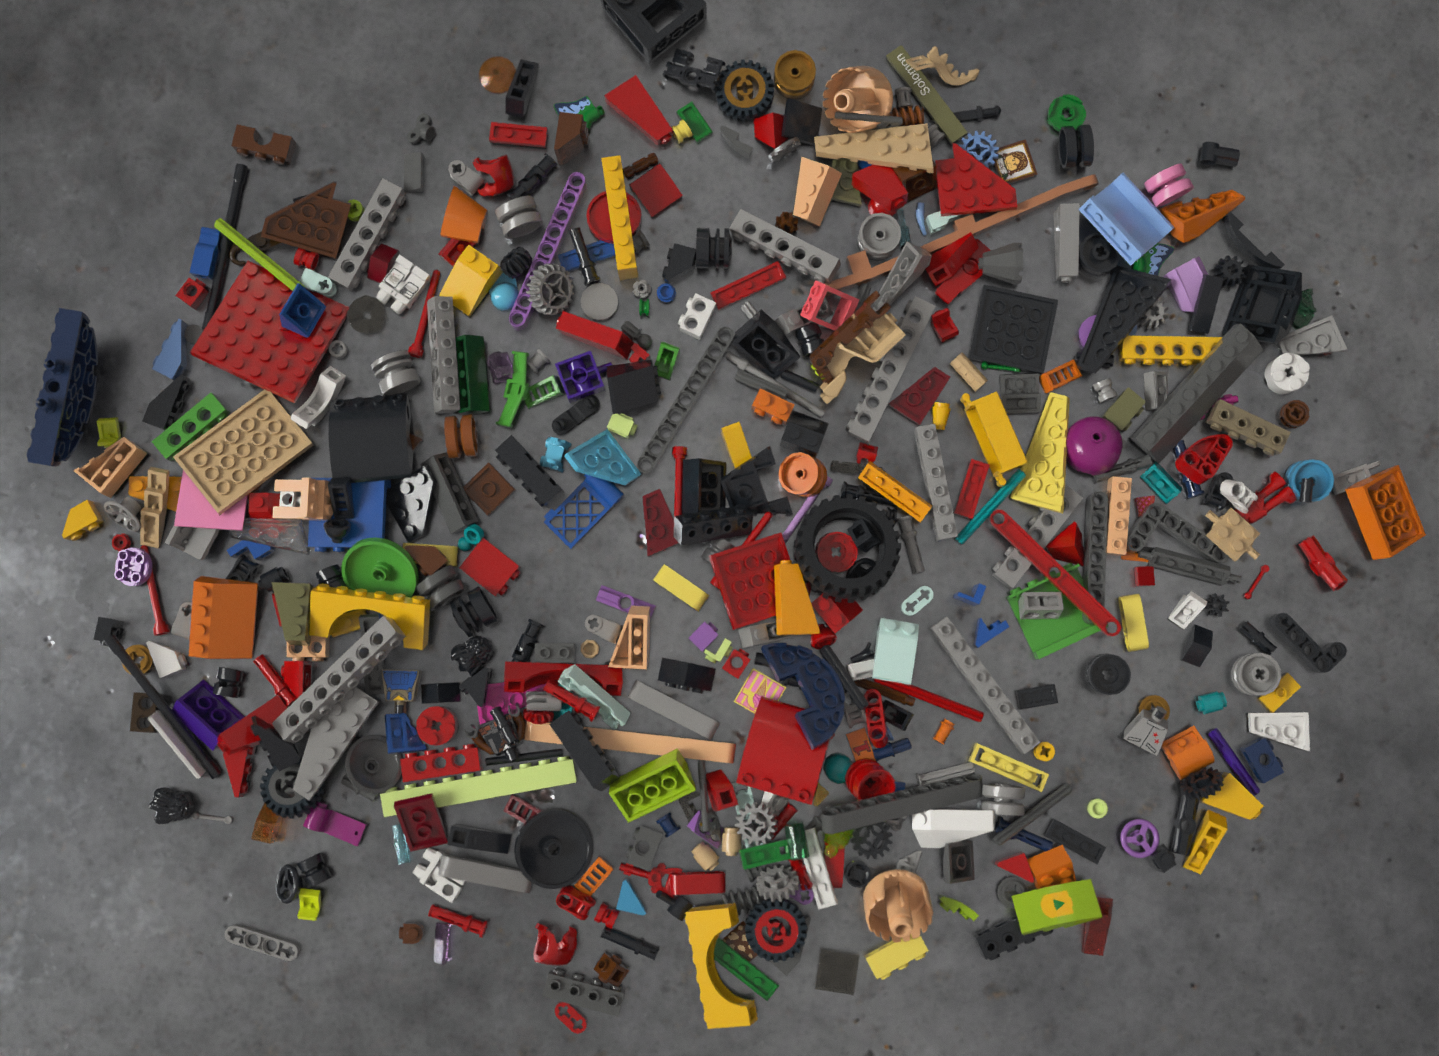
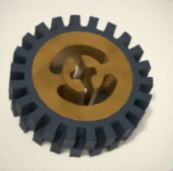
[716,59,774,122]

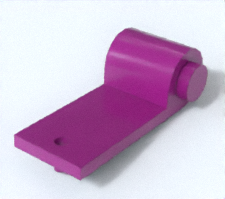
[303,801,367,846]

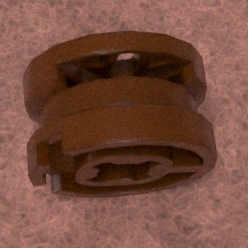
[1279,400,1310,429]

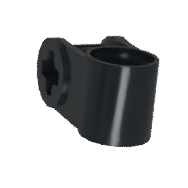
[1203,472,1233,510]
[226,554,260,582]

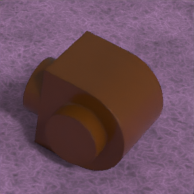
[399,922,425,944]

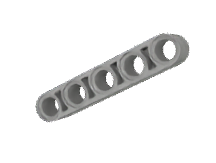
[627,680,720,740]
[438,855,532,893]

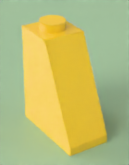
[721,422,752,469]
[1200,772,1263,820]

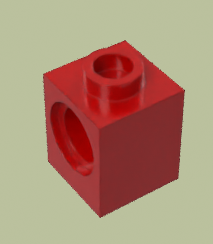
[175,277,209,310]
[722,648,751,679]

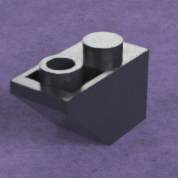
[662,243,696,284]

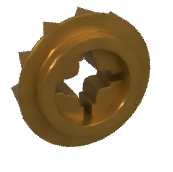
[122,645,153,674]
[1138,695,1170,720]

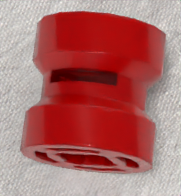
[293,248,319,270]
[594,902,620,929]

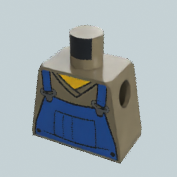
[382,670,422,713]

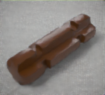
[623,153,658,178]

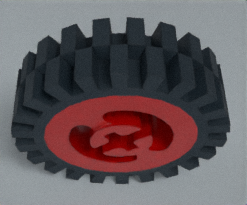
[745,898,807,962]

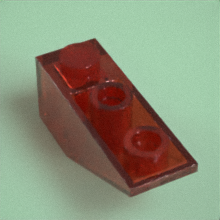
[1083,895,1113,956]

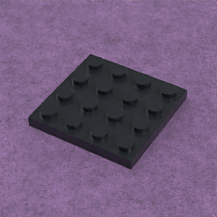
[968,285,1058,375]

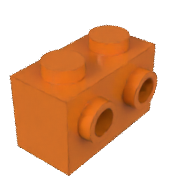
[751,388,795,425]

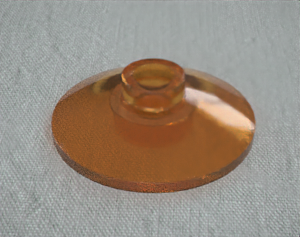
[479,56,516,93]

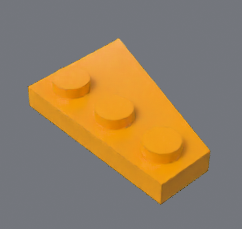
[128,476,182,511]

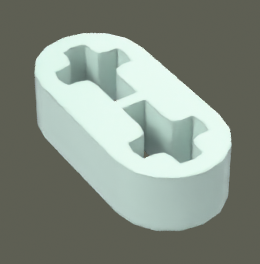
[901,586,933,616]

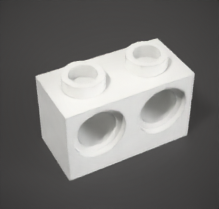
[678,293,716,340]

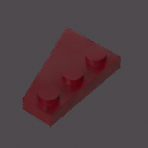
[888,367,950,425]
[642,489,679,557]

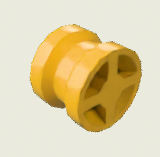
[1033,742,1055,761]

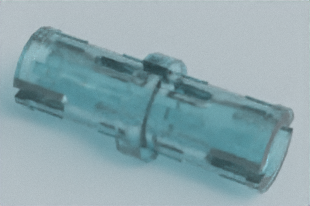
[392,824,410,865]

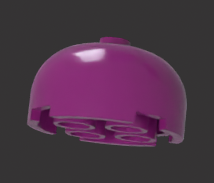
[1066,416,1123,475]

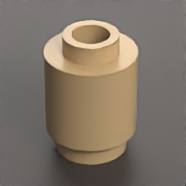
[722,827,741,856]
[691,841,719,871]

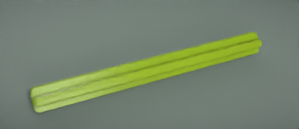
[214,218,305,291]

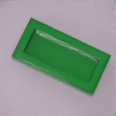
[676,101,713,144]

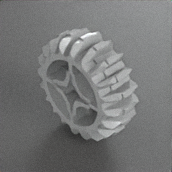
[526,263,575,315]

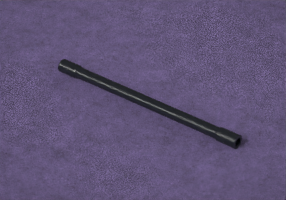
[202,164,247,329]
[103,634,222,779]

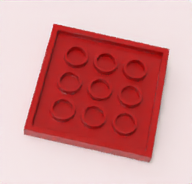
[709,533,790,630]

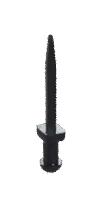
[929,105,1001,123]

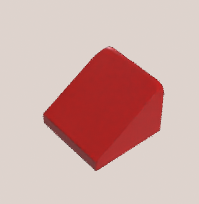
[1134,566,1155,587]

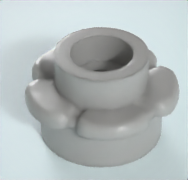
[633,280,651,298]

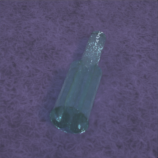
[898,209,911,248]

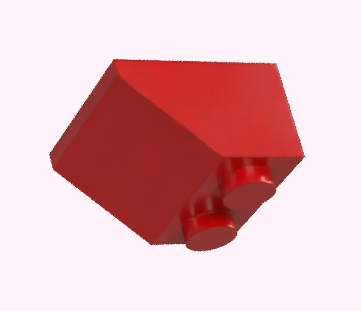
[811,594,863,634]

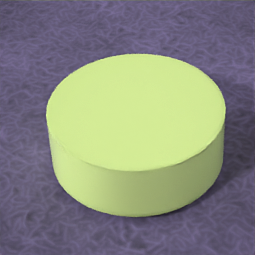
[1087,799,1108,818]

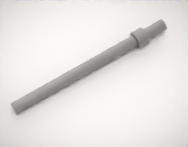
[725,351,826,418]

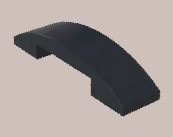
[1223,211,1285,269]

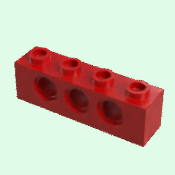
[400,744,483,782]

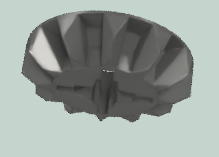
[997,877,1028,908]

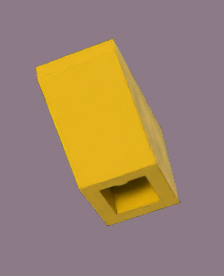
[62,500,104,541]

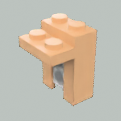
[273,478,333,521]

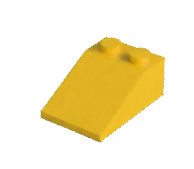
[439,245,503,317]

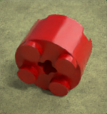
[416,706,459,745]

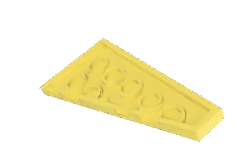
[1010,392,1070,514]

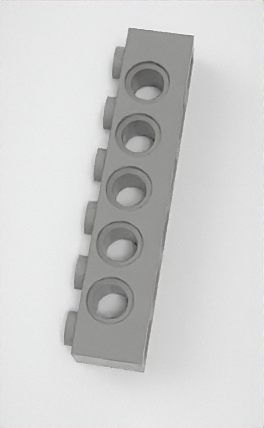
[328,178,406,292]
[729,209,841,284]
[427,296,460,414]
[914,424,958,542]
[992,484,1083,589]

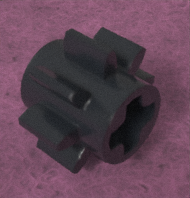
[1204,593,1230,617]

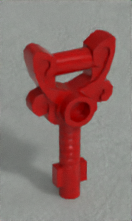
[619,862,682,898]

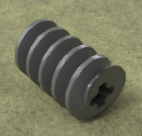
[722,887,763,916]

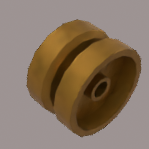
[774,50,816,99]

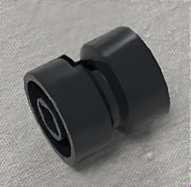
[796,323,824,357]
[315,564,347,588]
[213,667,244,698]
[297,852,332,889]
[844,860,871,888]

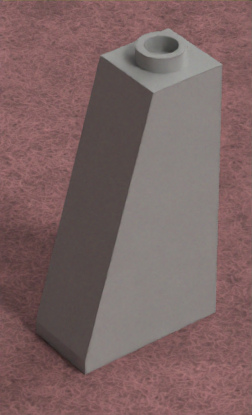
[1053,203,1080,283]

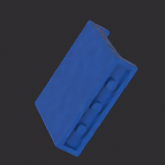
[308,478,391,552]

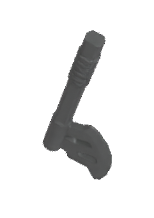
[835,112,903,129]
[698,761,721,841]

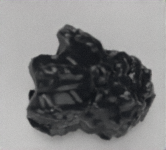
[451,636,493,677]
[149,787,194,824]

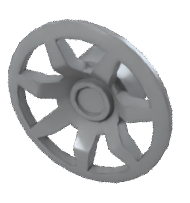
[104,497,141,531]

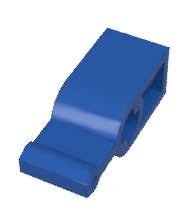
[190,227,222,280]

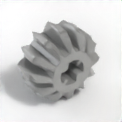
[1140,300,1169,329]

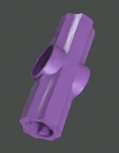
[596,585,655,619]

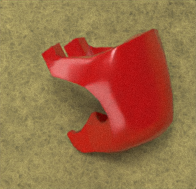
[472,154,514,196]
[533,923,577,966]

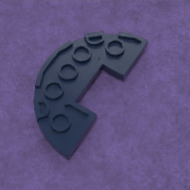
[761,643,845,750]

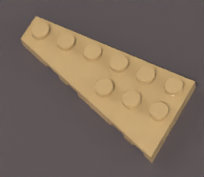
[814,123,934,173]

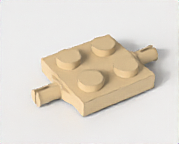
[1205,508,1260,561]

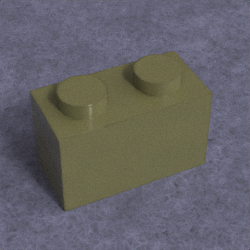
[1102,387,1146,432]

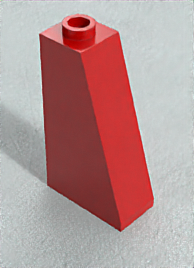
[604,75,674,146]
[556,311,634,360]
[217,695,298,755]

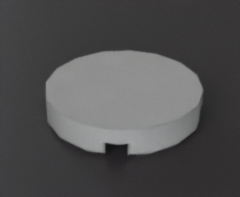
[581,283,618,321]

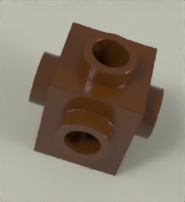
[594,953,629,987]

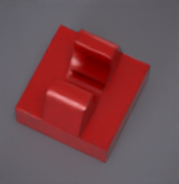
[629,343,651,363]
[857,442,878,464]

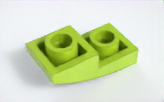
[938,895,979,921]

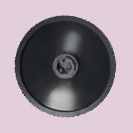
[514,809,593,889]

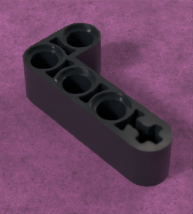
[1269,613,1347,673]

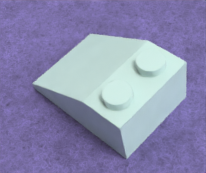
[872,618,919,685]

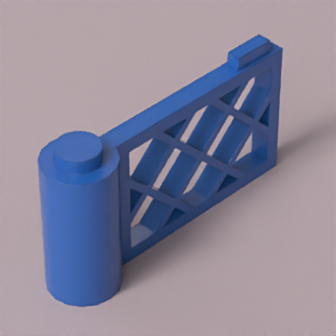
[544,474,624,549]

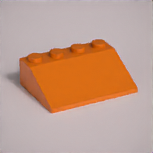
[1345,465,1426,560]
[189,576,258,659]

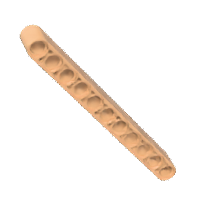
[524,720,736,763]

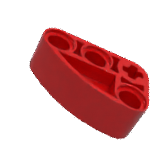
[1175,434,1233,484]

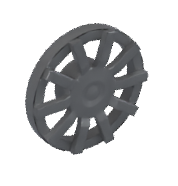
[768,137,801,163]

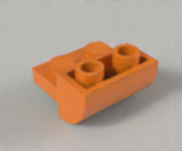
[1161,726,1215,781]

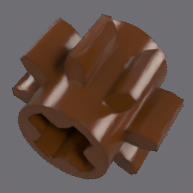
[775,212,798,234]

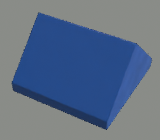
[279,283,327,337]

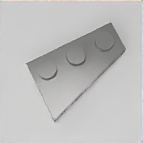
[1278,315,1348,355]

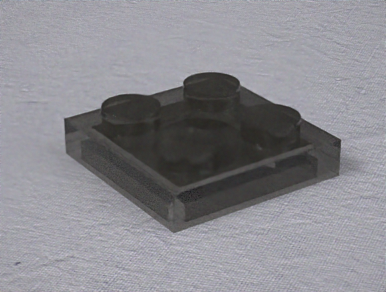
[815,949,860,995]

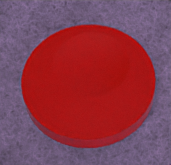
[587,191,642,243]

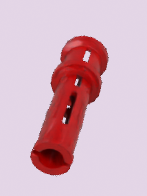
[253,654,297,708]
[543,679,601,722]
[428,904,489,938]

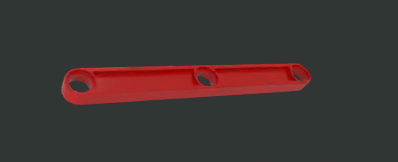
[990,510,1121,637]

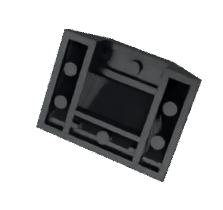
[1222,264,1302,344]

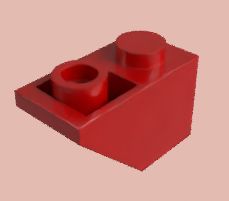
[706,770,738,812]

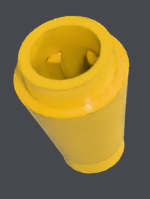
[932,402,951,430]

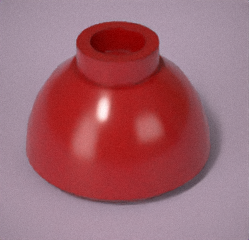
[811,624,837,649]

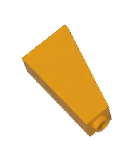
[774,560,820,635]

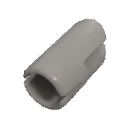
[526,691,562,711]

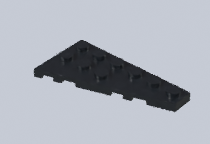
[1077,265,1171,374]

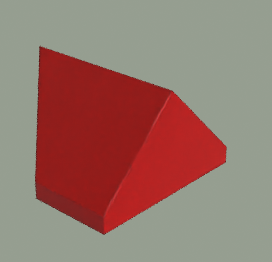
[754,112,788,149]
[1046,521,1084,566]

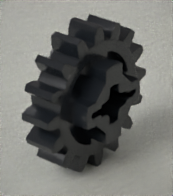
[1180,767,1224,801]
[850,822,893,859]

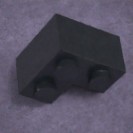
[658,658,716,694]

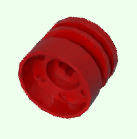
[815,532,858,572]
[845,758,896,800]

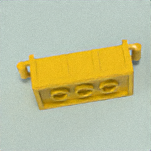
[960,392,1027,487]

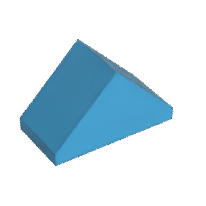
[616,878,647,916]

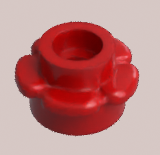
[112,533,131,552]

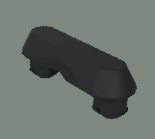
[552,395,600,434]

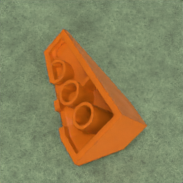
[1160,190,1245,243]

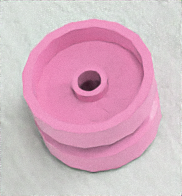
[1144,163,1194,208]

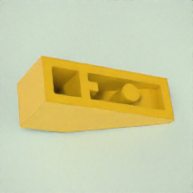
[1183,810,1228,874]

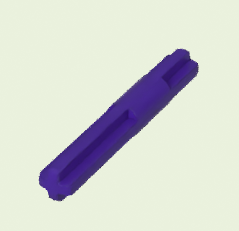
[1208,728,1260,796]

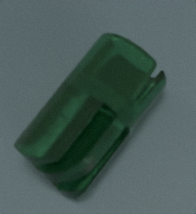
[784,822,810,861]

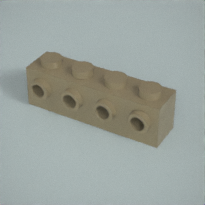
[1206,399,1291,456]

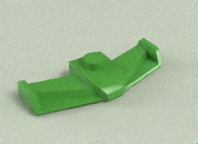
[496,351,529,428]

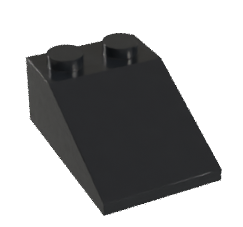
[732,309,800,379]

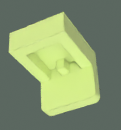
[703,638,733,664]

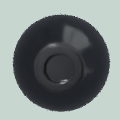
[323,518,351,543]

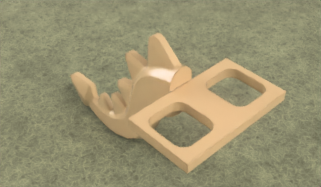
[906,46,979,86]

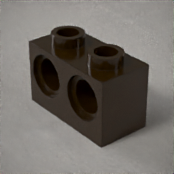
[130,692,164,733]

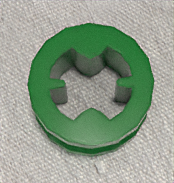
[639,299,650,316]

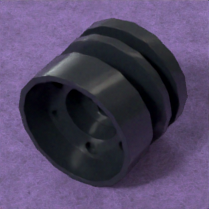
[696,228,732,269]
[449,586,498,637]
[1085,653,1131,695]

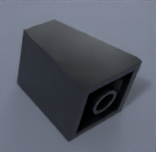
[607,360,661,414]
[780,410,829,457]

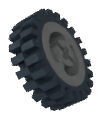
[260,757,324,819]

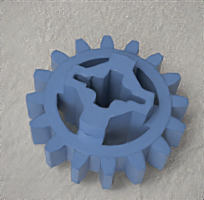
[959,131,999,168]

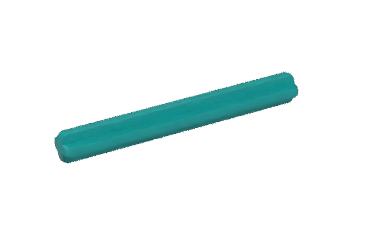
[955,469,1026,544]

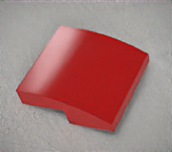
[629,163,683,217]

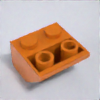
[1027,845,1076,889]

